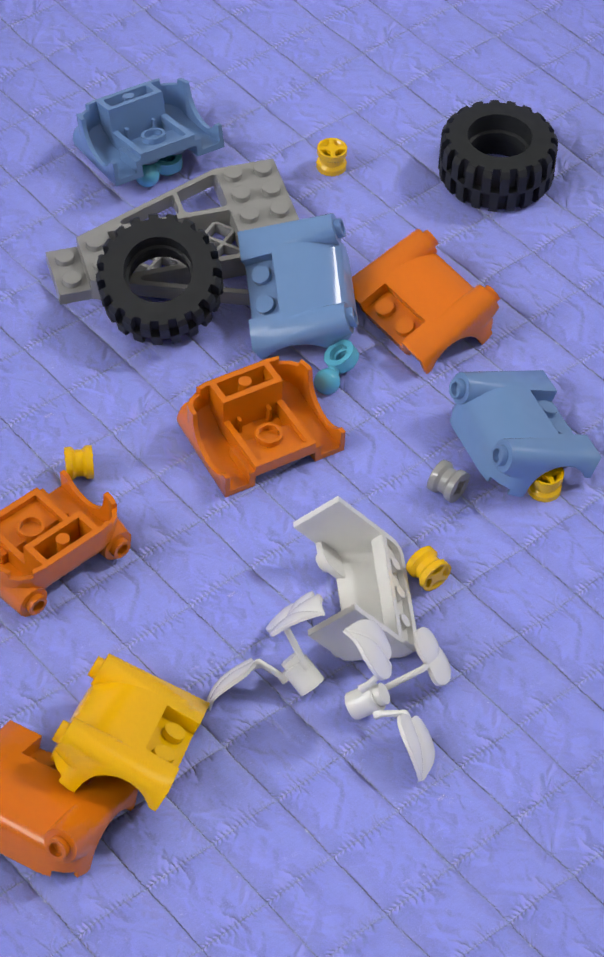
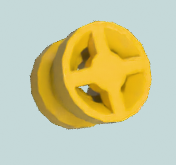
[316,138,348,177]
[64,445,94,481]
[528,467,564,502]
[406,546,451,591]

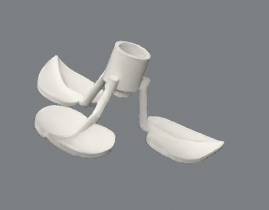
[207,591,325,711]
[343,619,451,782]

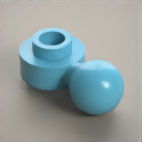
[136,154,183,187]
[314,339,359,395]

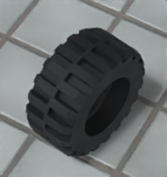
[438,100,558,212]
[96,213,223,345]

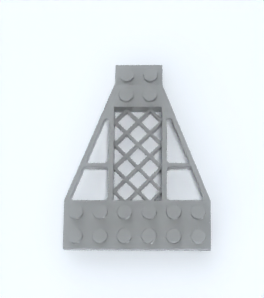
[46,159,299,306]

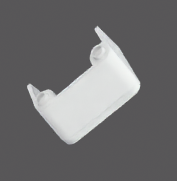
[293,496,417,661]

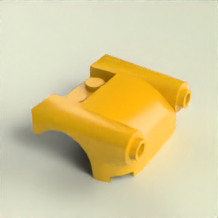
[51,653,210,812]

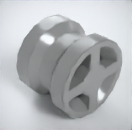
[427,460,470,503]

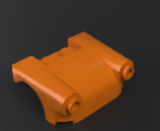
[352,229,500,374]
[177,356,346,497]
[0,470,132,617]
[0,720,138,878]

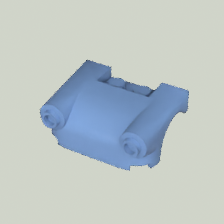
[73,78,225,186]
[237,213,359,359]
[449,370,602,497]

